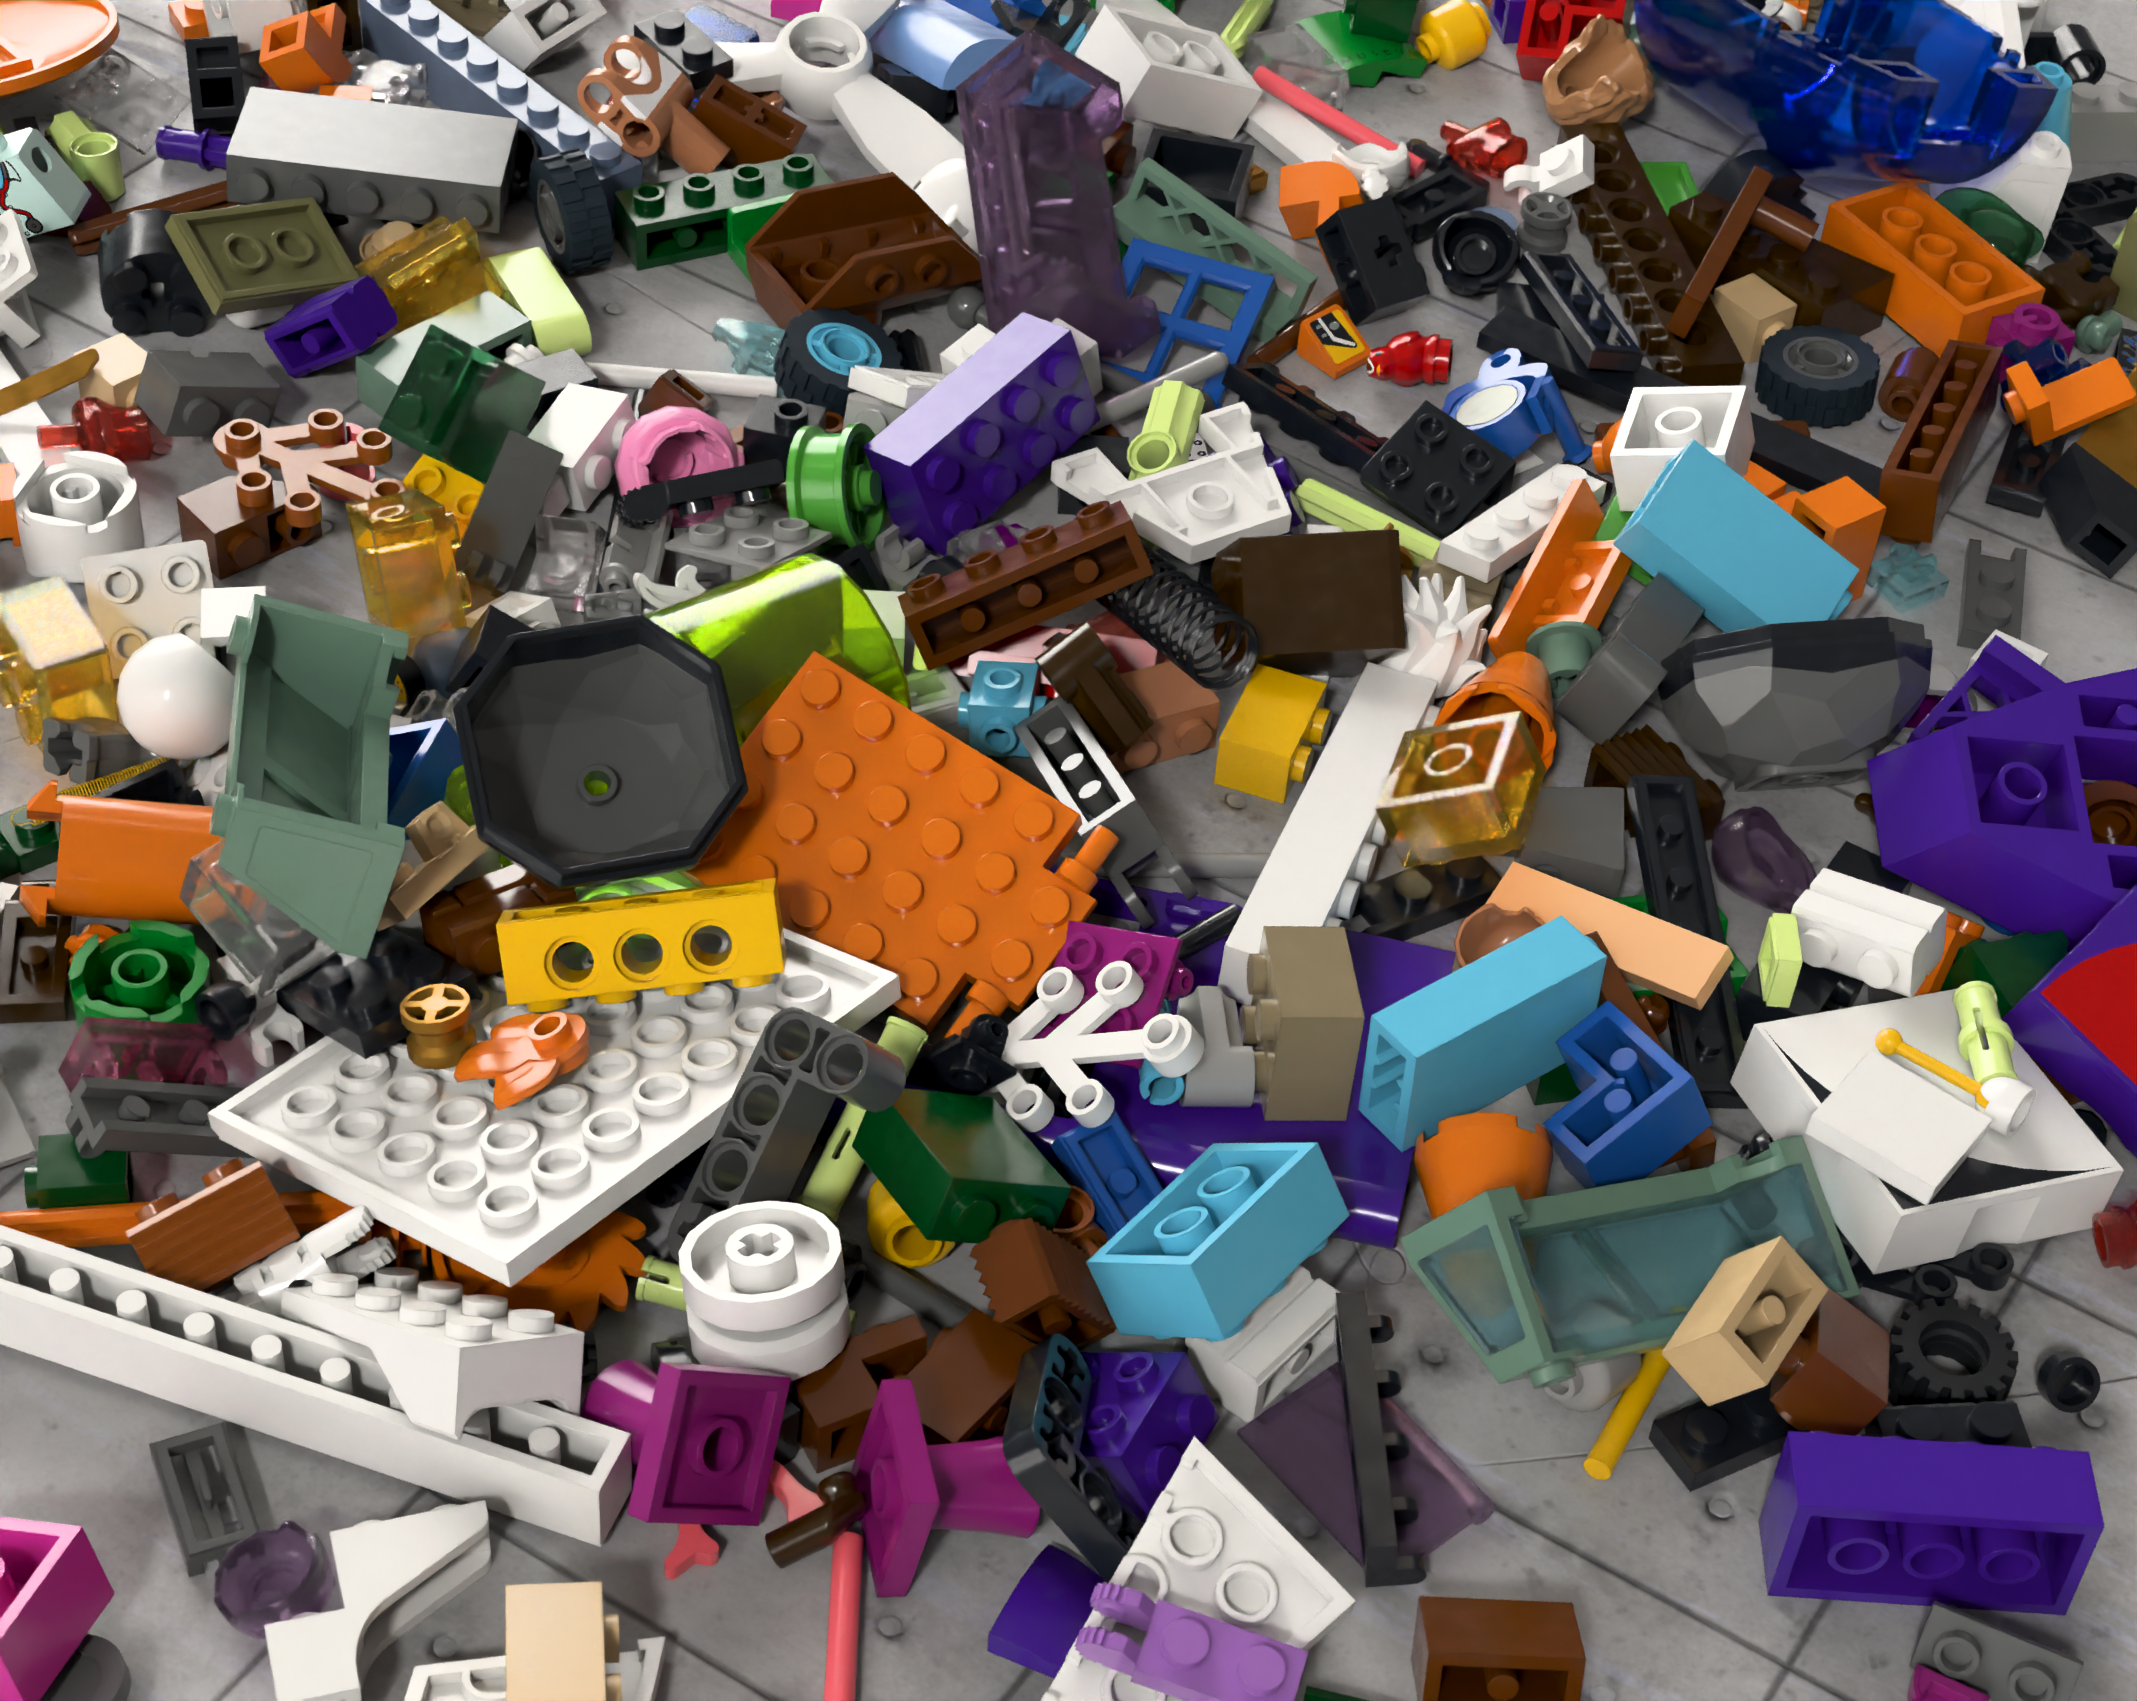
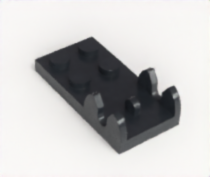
[212,913,480,1059]

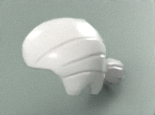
[1330,142,1410,202]

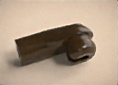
[765,1471,867,1568]

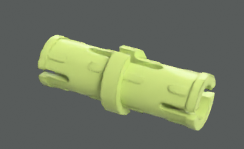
[1953,981,2019,1084]

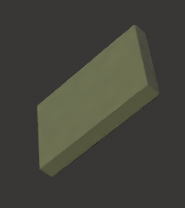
[165,196,360,316]

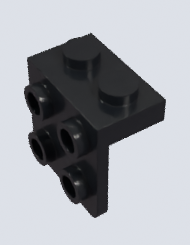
[1360,400,1516,539]

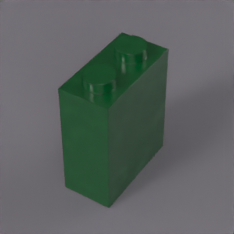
[852,1088,1071,1244]

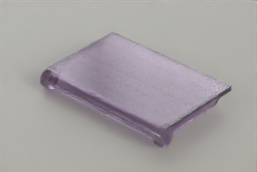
[1237,1362,1496,1568]

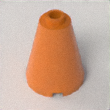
[1433,651,1557,796]
[1414,1112,1553,1318]

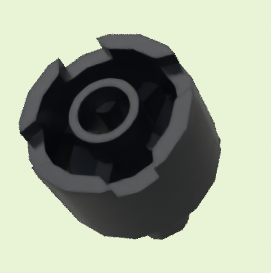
[97,208,211,337]

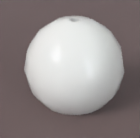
[116,633,235,761]

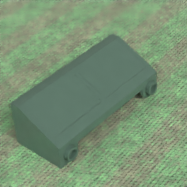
[209,594,409,959]

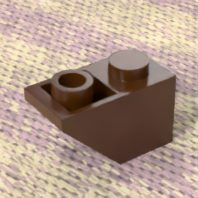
[176,476,322,580]

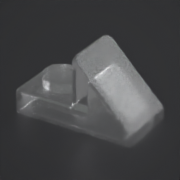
[525,515,607,615]

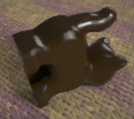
[2018,250,2120,330]

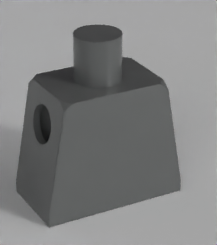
[1478,787,1625,899]

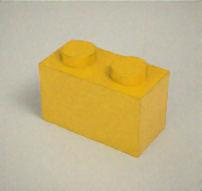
[1214,664,1332,804]

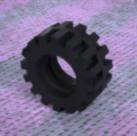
[1888,1298,2019,1406]

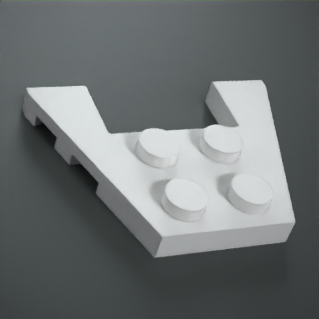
[1050,401,1292,565]

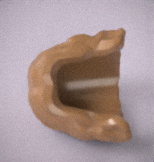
[1542,14,1655,125]

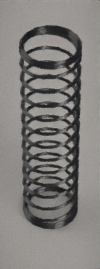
[1072,518,1259,691]

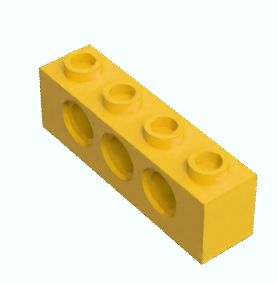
[496,878,787,1012]

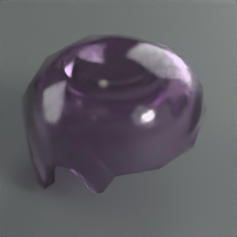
[214,1520,334,1640]

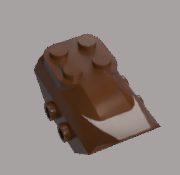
[745,172,999,332]

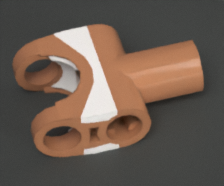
[577,35,730,175]

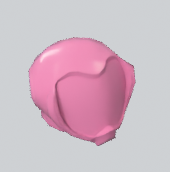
[614,406,745,528]

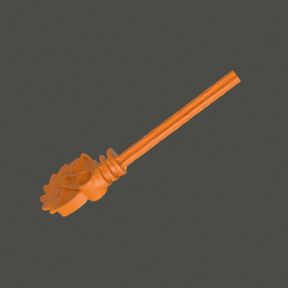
[0,1190,647,1331]

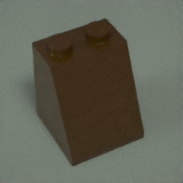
[1211,529,1406,677]

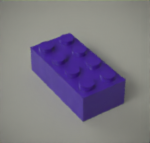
[863,312,1101,556]
[1758,1431,2104,1615]

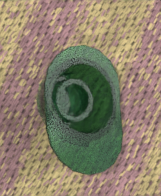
[1935,187,2044,266]

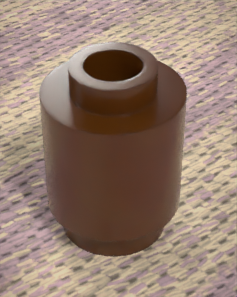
[1878,347,1939,423]

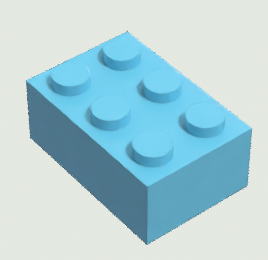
[1086,1142,1350,1342]

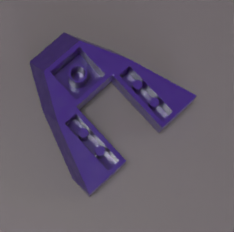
[1867,668,2137,953]

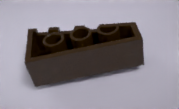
[1668,191,1895,337]

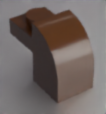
[792,1314,928,1474]

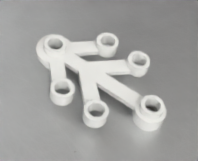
[986,961,1204,1133]

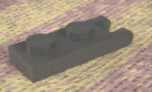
[1957,538,2027,650]

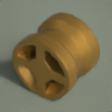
[400,983,477,1070]

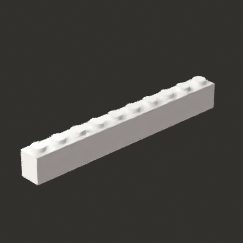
[0,1225,632,1547]

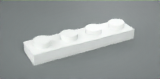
[1437,463,1607,583]

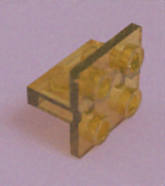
[354,216,504,333]

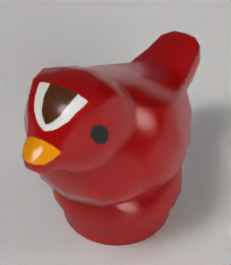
[1366,331,1453,387]

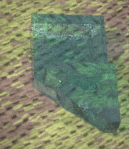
[711,318,785,377]

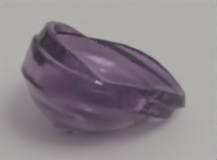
[1711,806,1817,914]

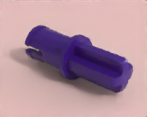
[156,125,232,171]

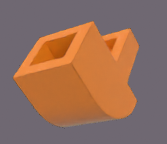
[259,2,353,94]
[1279,161,1366,274]

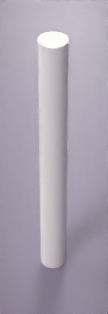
[585,362,778,398]

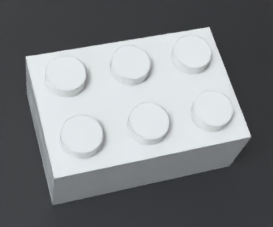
[1075,4,1263,140]

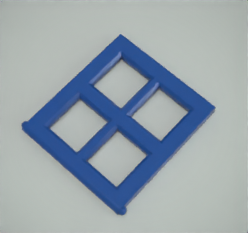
[1087,237,1275,410]

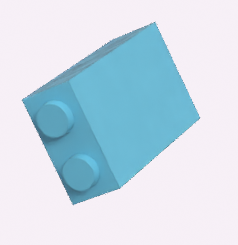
[1612,439,1860,633]
[1358,915,1607,1152]

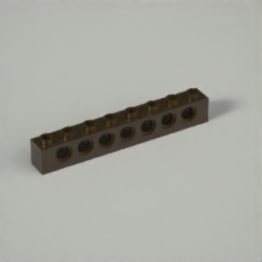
[1551,122,1745,387]

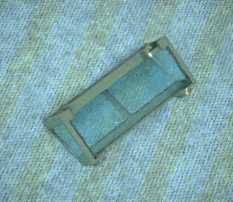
[1401,1135,1861,1389]

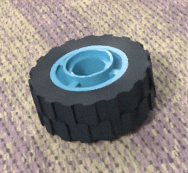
[773,308,903,419]

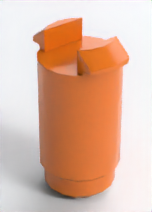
[19,780,279,927]

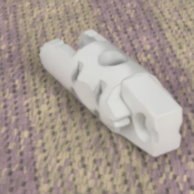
[216,1205,398,1320]

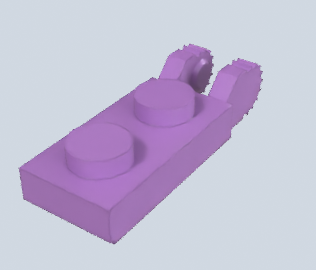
[1075,1582,1309,1701]

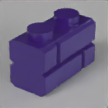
[264,275,398,379]

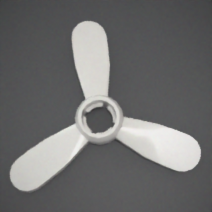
[603,0,974,191]

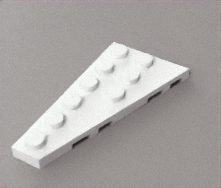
[1040,1436,1356,1701]

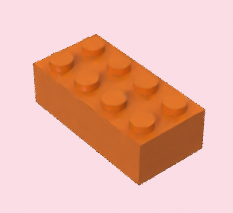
[1820,179,2045,358]

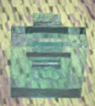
[1866,542,1949,614]

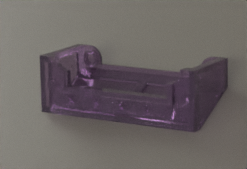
[956,28,1161,359]

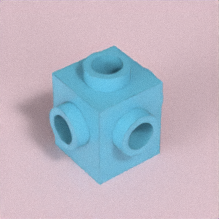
[958,660,1049,758]

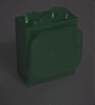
[378,324,546,482]

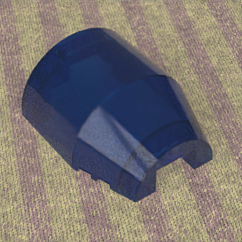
[1634,0,2059,184]

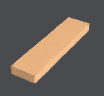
[1485,861,1734,1011]

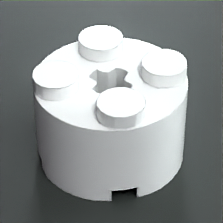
[13,451,144,584]

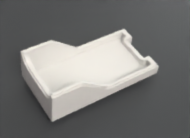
[281,1267,584,1440]

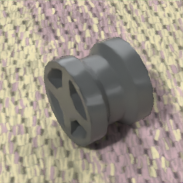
[1516,192,1573,253]

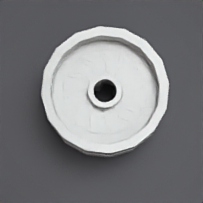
[678,1201,851,1381]

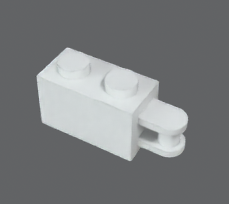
[527,383,636,524]

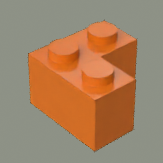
[1772,476,1887,602]

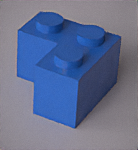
[1543,1000,1713,1189]

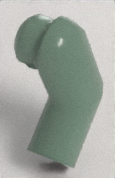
[2075,310,2123,354]

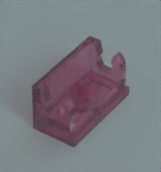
[58,1017,228,1093]

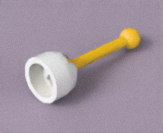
[1875,1028,2036,1138]

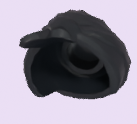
[1432,211,1520,297]

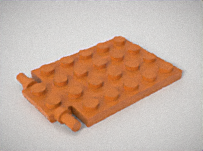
[677,651,1119,1039]

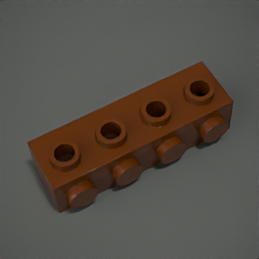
[897,500,1154,671]

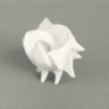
[1377,573,1493,699]

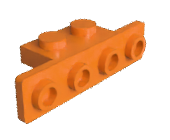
[1488,479,1633,659]

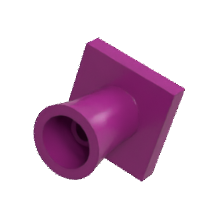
[580,1360,791,1526]
[851,1379,1041,1598]

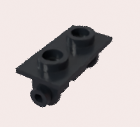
[905,1014,1017,1096]

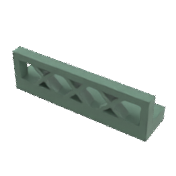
[1101,157,1318,343]

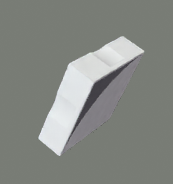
[1730,989,2124,1274]

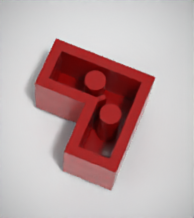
[1516,0,1635,82]

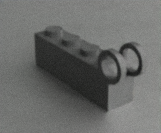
[1013,696,1199,930]

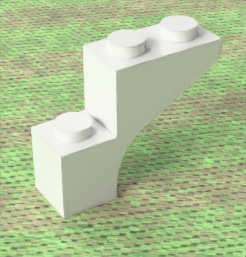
[264,1500,491,1701]

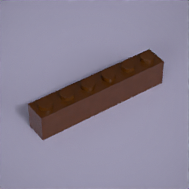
[1878,339,2004,545]

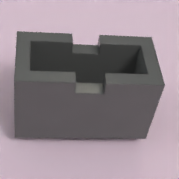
[134,350,282,437]

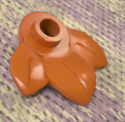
[454,1012,590,1111]

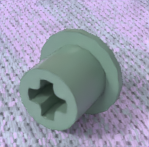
[1525,621,1603,699]

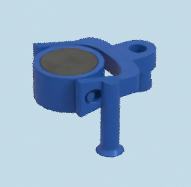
[1442,348,1592,464]

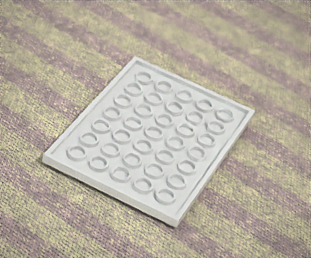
[207,876,901,1288]

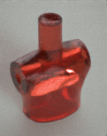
[1440,117,1528,179]
[37,397,152,464]

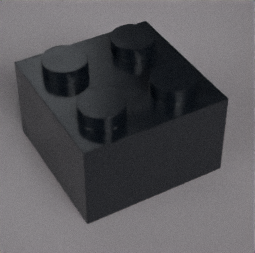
[1140,128,1255,248]

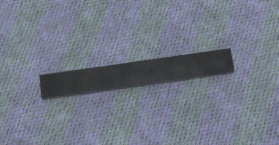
[1476,306,1882,500]

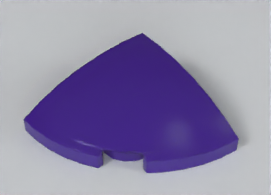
[987,1544,1106,1679]

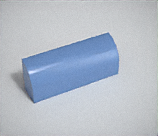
[869,0,1021,91]

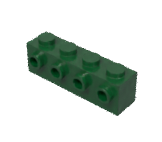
[614,153,834,271]

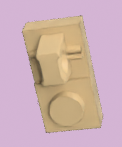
[377,801,489,932]

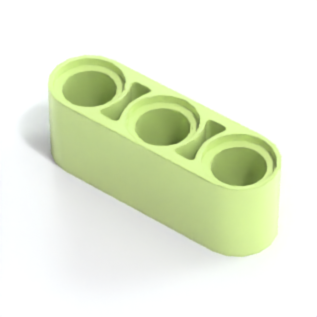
[483,246,592,356]

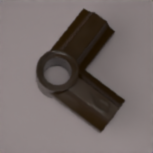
[1035,622,1154,755]

